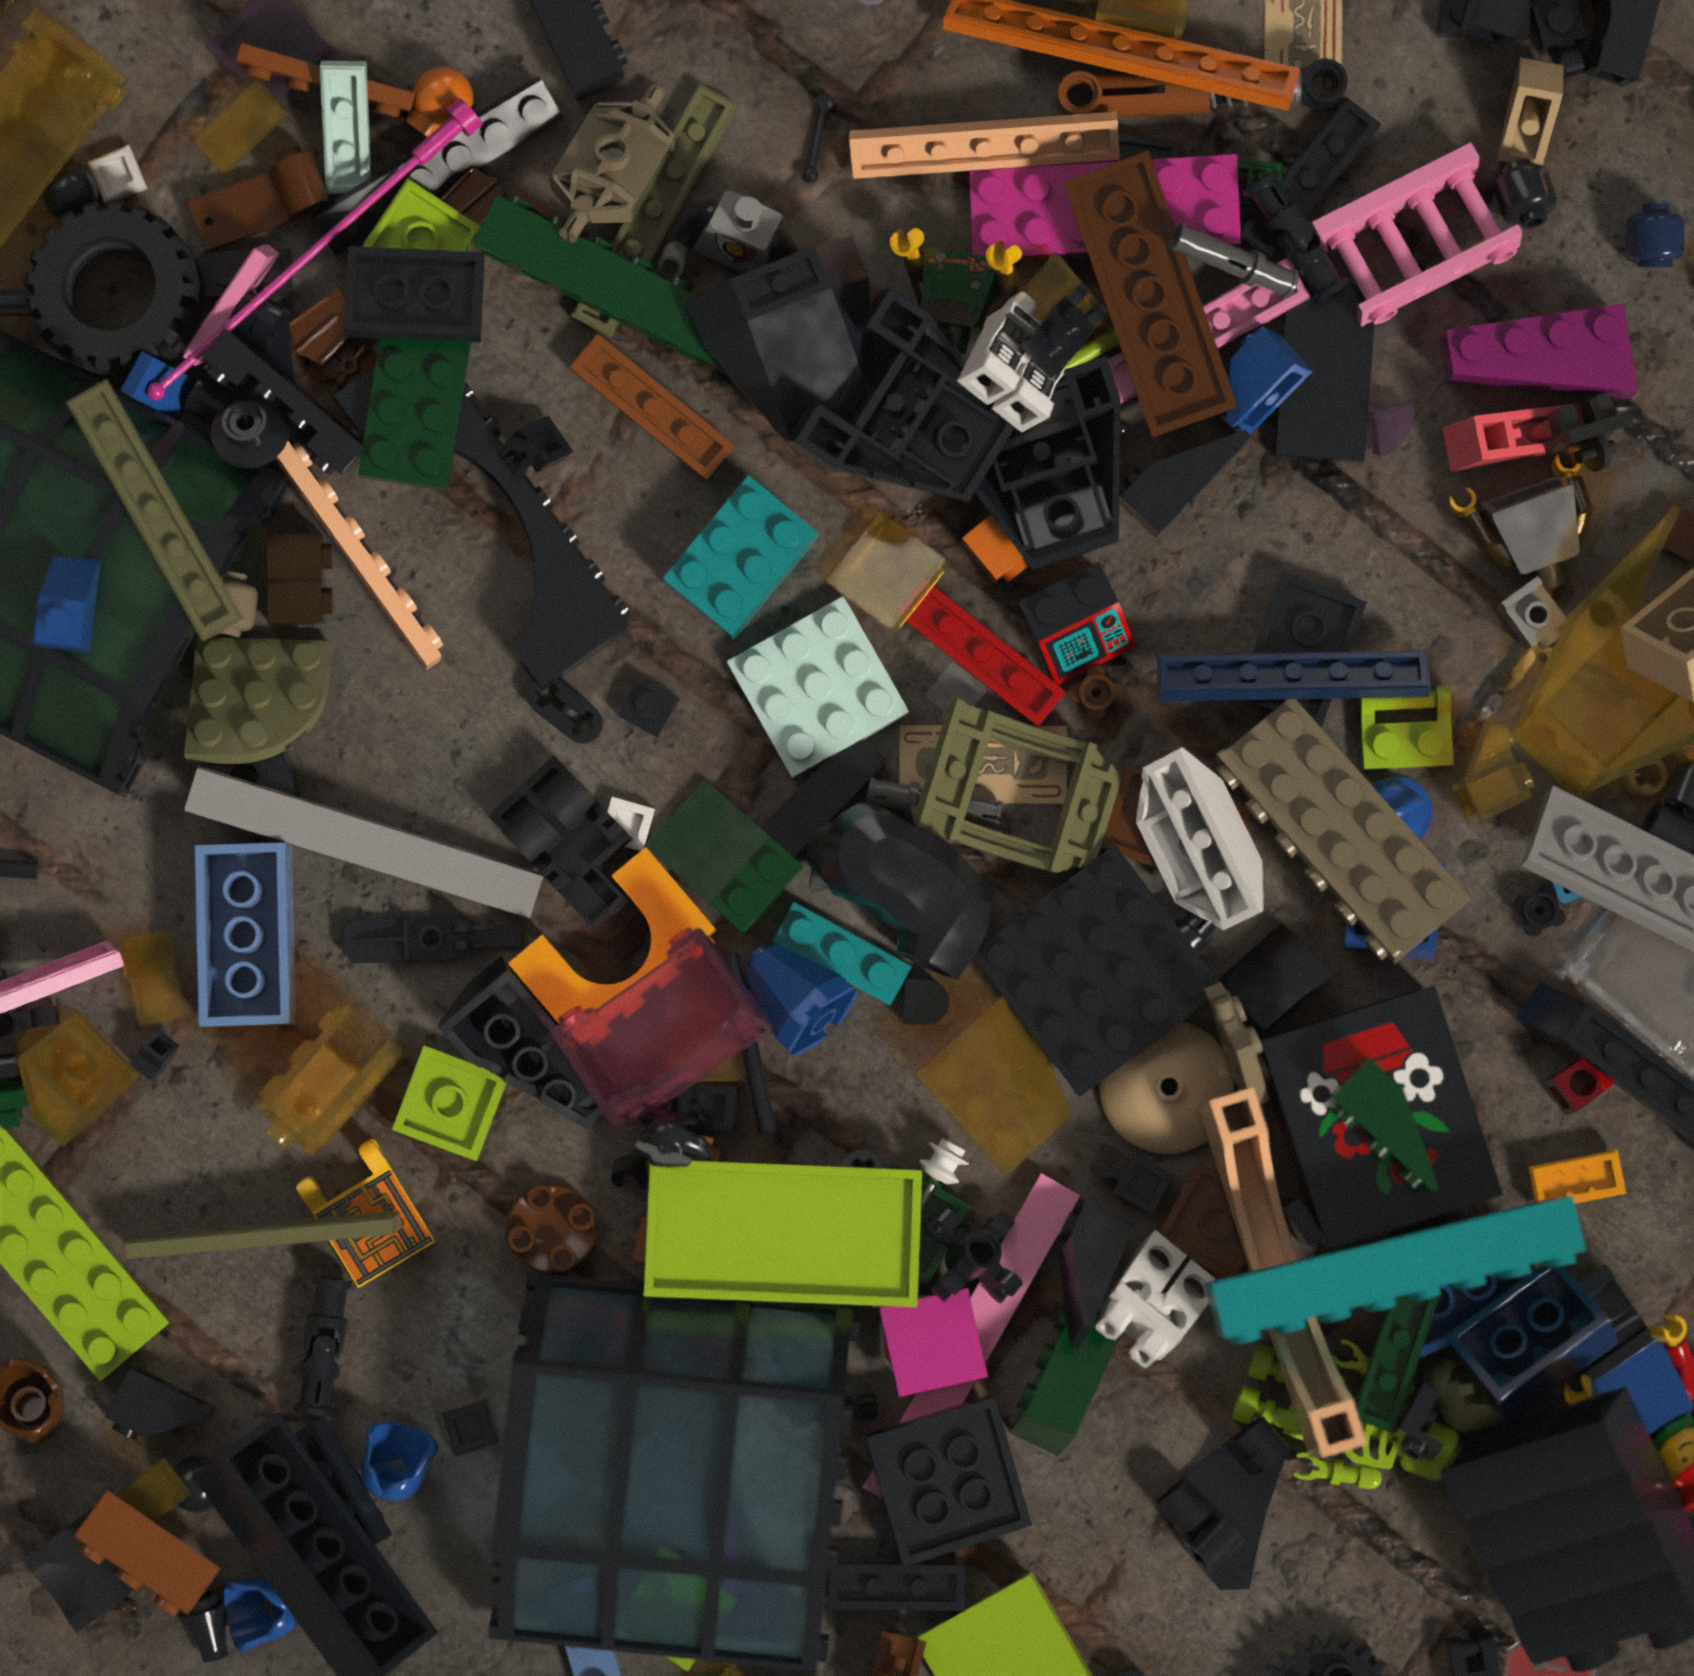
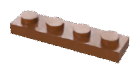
[236,43,415,119]
[569,333,736,482]

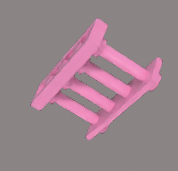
[1312,142,1522,327]

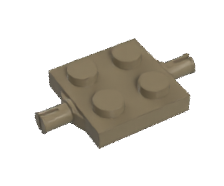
[1204,982,1271,1105]

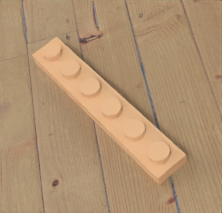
[849,112,1120,179]
[275,441,443,670]

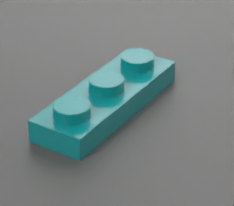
[772,902,912,1006]

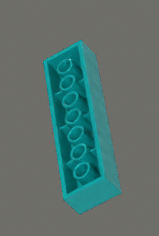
[1205,1196,1586,1345]

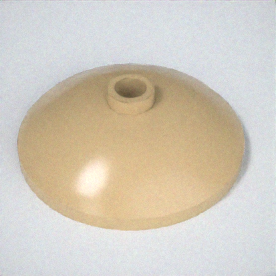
[1099,1021,1234,1154]

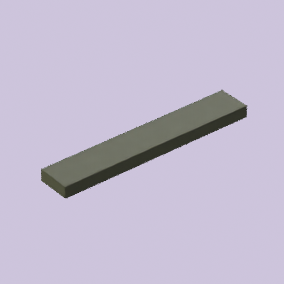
[571,83,738,339]
[67,379,244,641]
[125,1210,402,1259]

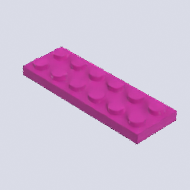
[970,154,1241,259]

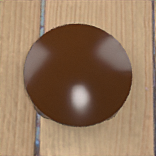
[506,1184,596,1274]

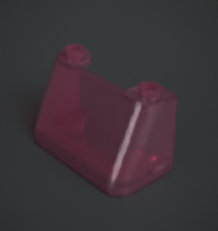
[550,927,772,1127]

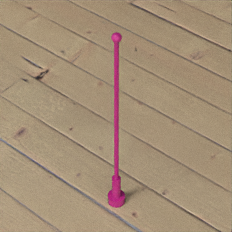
[147,98,483,401]

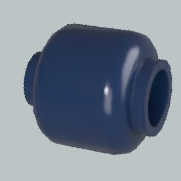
[1626,204,1685,267]

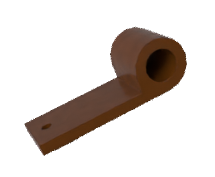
[186,147,331,252]

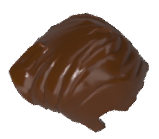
[0,1357,65,1443]

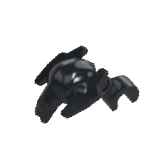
[611,1109,712,1187]

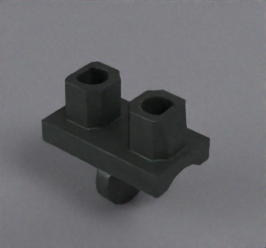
[1543,393,1634,472]

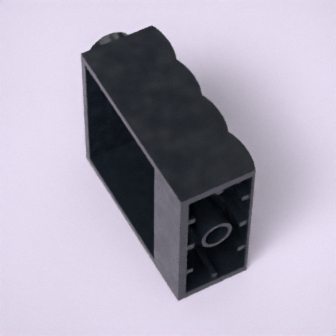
[1441,1386,1694,1672]

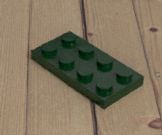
[358,339,472,491]

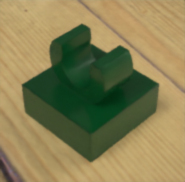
[0,1074,33,1129]

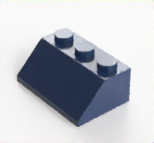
[1445,1265,1619,1423]

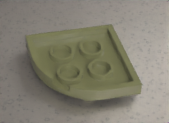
[184,637,332,764]

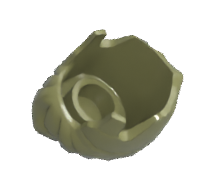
[1424,1358,1506,1434]

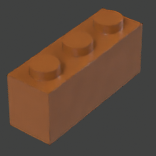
[74,1490,220,1617]

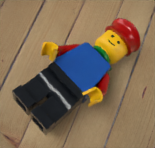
[1564,1264,1694,1512]

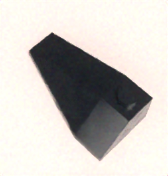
[437,956,621,1129]

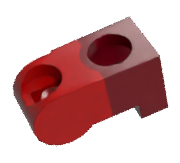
[1542,1058,1614,1115]

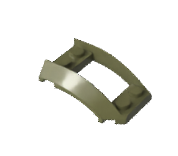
[911,699,1122,873]

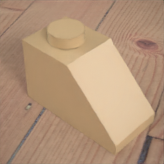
[1498,57,1564,165]

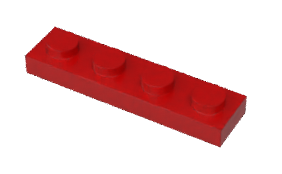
[898,580,1066,728]

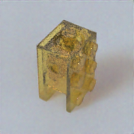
[257,1004,408,1156]

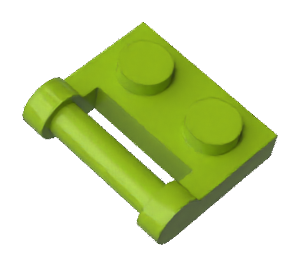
[1358,685,1454,770]

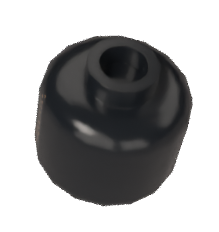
[1493,159,1557,229]

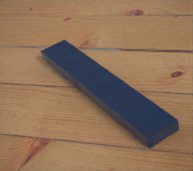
[1156,650,1431,702]

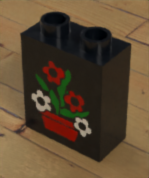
[1257,986,1503,1251]

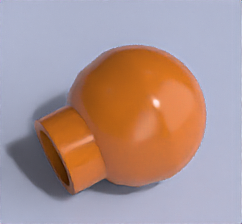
[405,67,474,137]

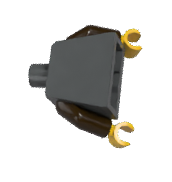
[1449,451,1593,589]

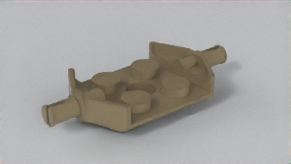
[550,84,675,243]

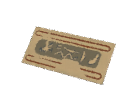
[1264,0,1342,94]
[899,725,1067,804]

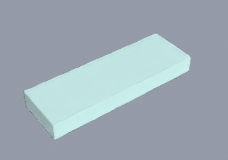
[320,61,372,194]

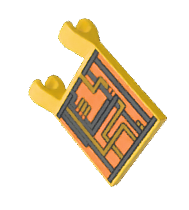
[296,1139,436,1288]

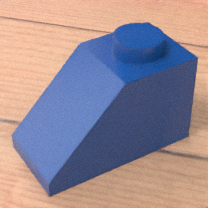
[1226,326,1313,435]
[34,556,100,653]

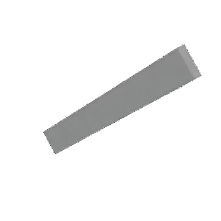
[184,766,543,918]

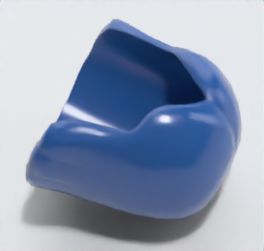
[361,1420,439,1501]
[222,1577,297,1652]

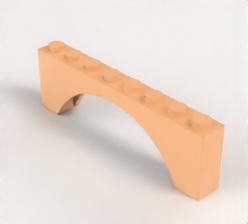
[1199,1087,1367,1458]

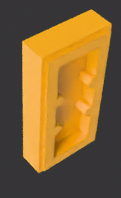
[1527,1149,1627,1204]

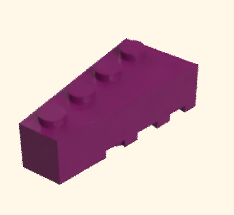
[1440,303,1638,400]

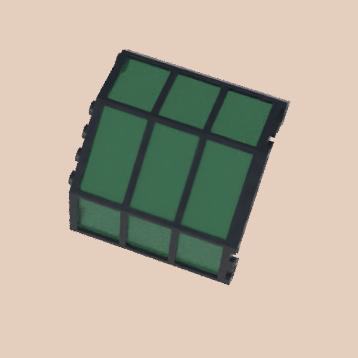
[0,330,291,798]

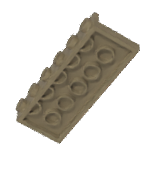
[1215,699,1471,965]

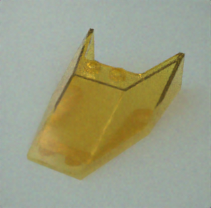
[1511,504,1694,797]

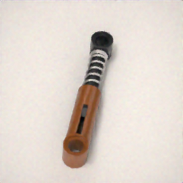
[1056,58,1348,118]

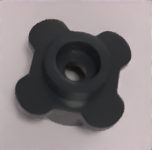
[1513,885,1566,937]

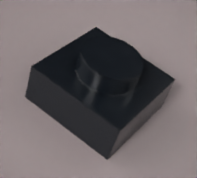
[618,677,680,738]

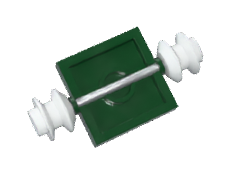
[872,1138,971,1309]

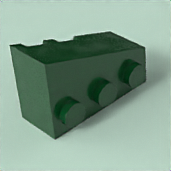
[1010,1303,1122,1456]

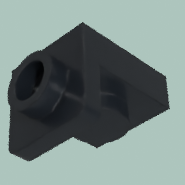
[1391,1383,1443,1461]

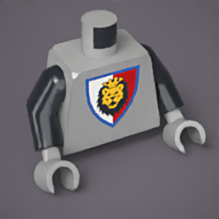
[658,190,799,277]

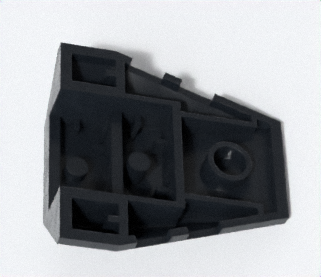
[975,356,1121,570]

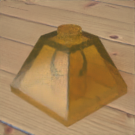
[17,1012,140,1147]

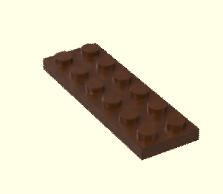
[1063,151,1238,437]

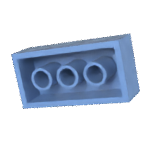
[195,842,296,1027]

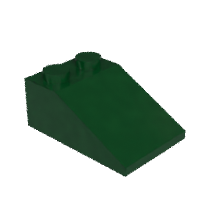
[645,779,804,935]

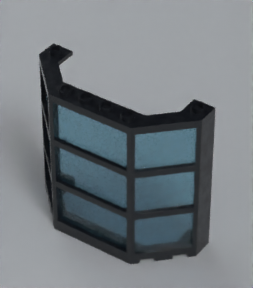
[488,1272,861,1672]

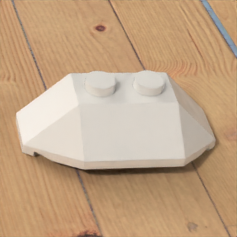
[1136,747,1264,930]

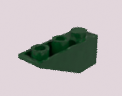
[1328,1057,1439,1193]

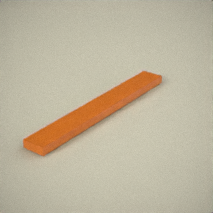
[943,0,1300,111]

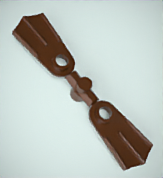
[290,167,503,366]

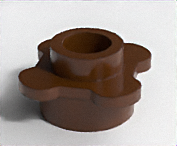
[1069,666,1123,720]

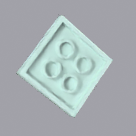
[727,596,909,779]

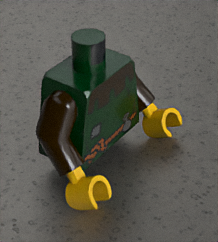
[890,228,1022,356]

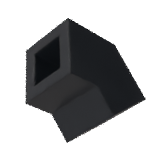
[129,1028,180,1081]

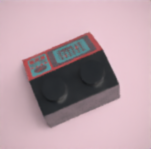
[1016,562,1136,685]

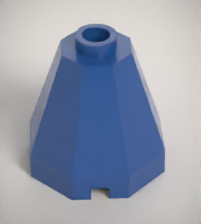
[745,943,859,1057]

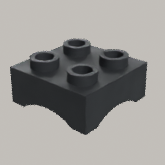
[23,1505,134,1633]

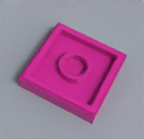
[879,1288,988,1397]

